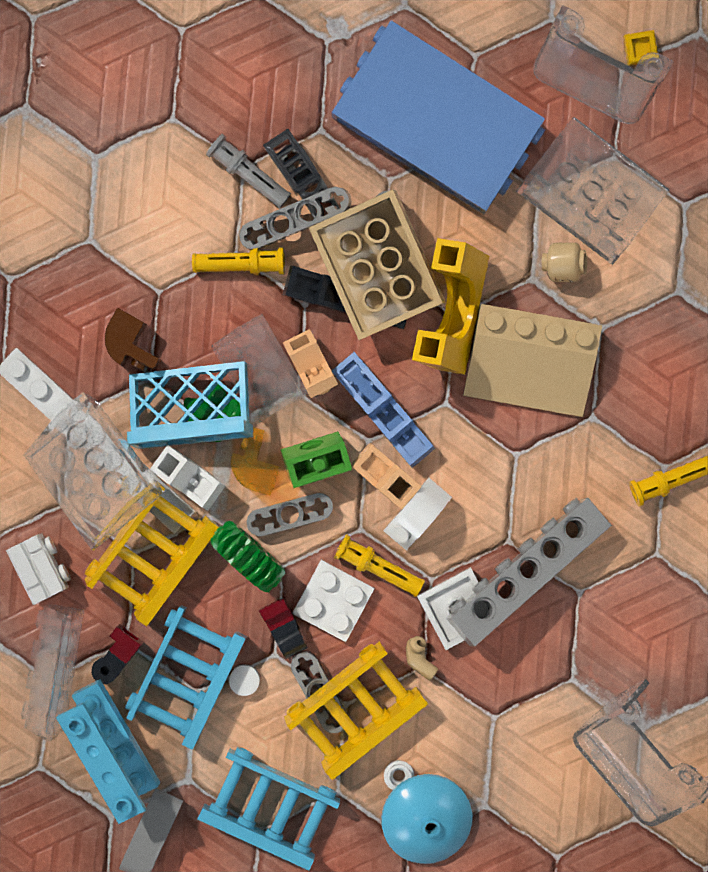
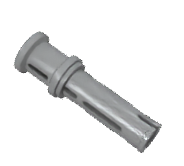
[206,133,291,209]

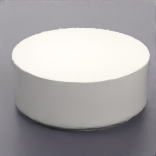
[229,665,260,696]

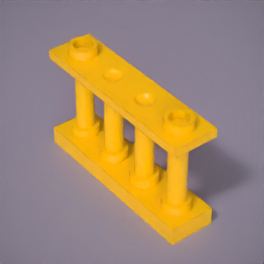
[84,481,219,627]
[284,641,428,780]

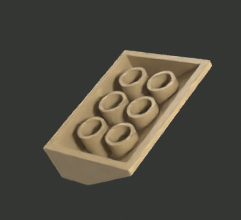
[309,189,446,340]
[463,304,602,417]

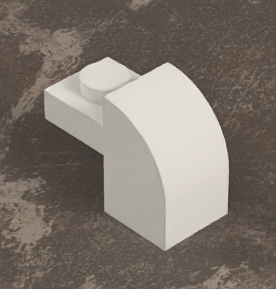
[150,445,225,511]
[383,478,452,550]

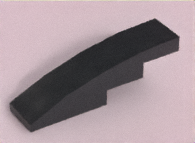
[282,266,407,329]

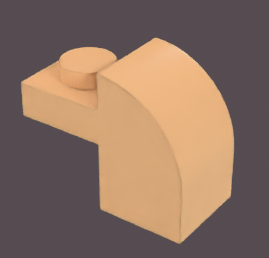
[283,329,338,398]
[351,443,422,510]

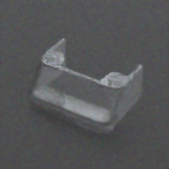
[573,679,708,826]

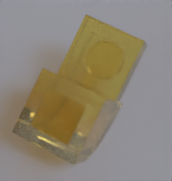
[231,427,280,496]

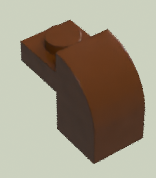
[105,308,162,372]

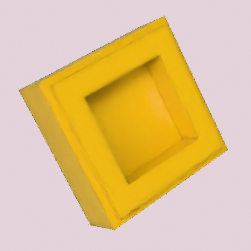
[623,30,659,66]

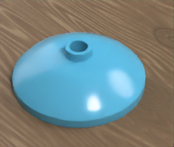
[381,774,472,864]

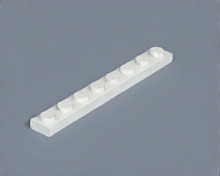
[0,348,196,534]

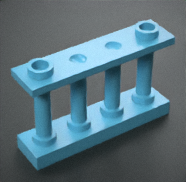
[125,605,247,750]
[56,679,160,824]
[197,747,340,871]

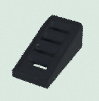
[263,129,322,197]

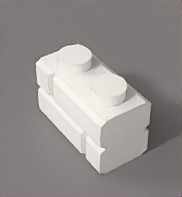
[6,533,71,605]

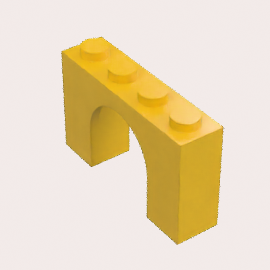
[412,238,490,375]

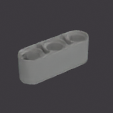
[119,788,183,872]

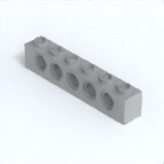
[446,498,612,647]

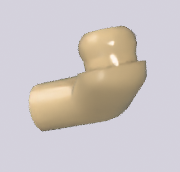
[406,636,438,681]

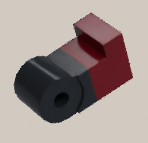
[259,597,308,659]
[91,624,144,684]

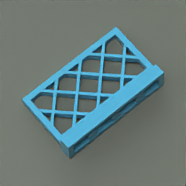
[127,361,254,449]

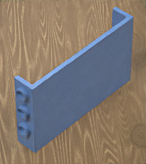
[332,21,546,215]

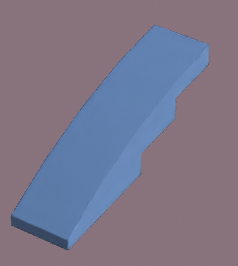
[332,352,435,468]

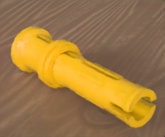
[192,247,285,275]
[629,455,708,507]
[334,534,425,597]

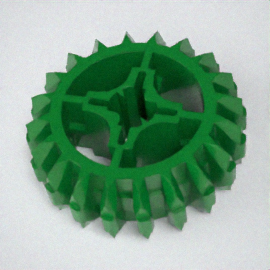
[210,521,286,592]

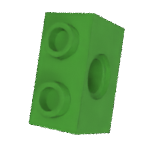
[280,431,352,488]

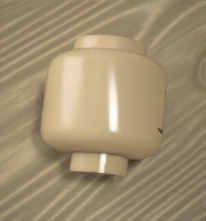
[541,243,587,282]

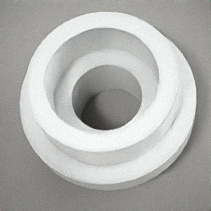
[384,760,414,790]

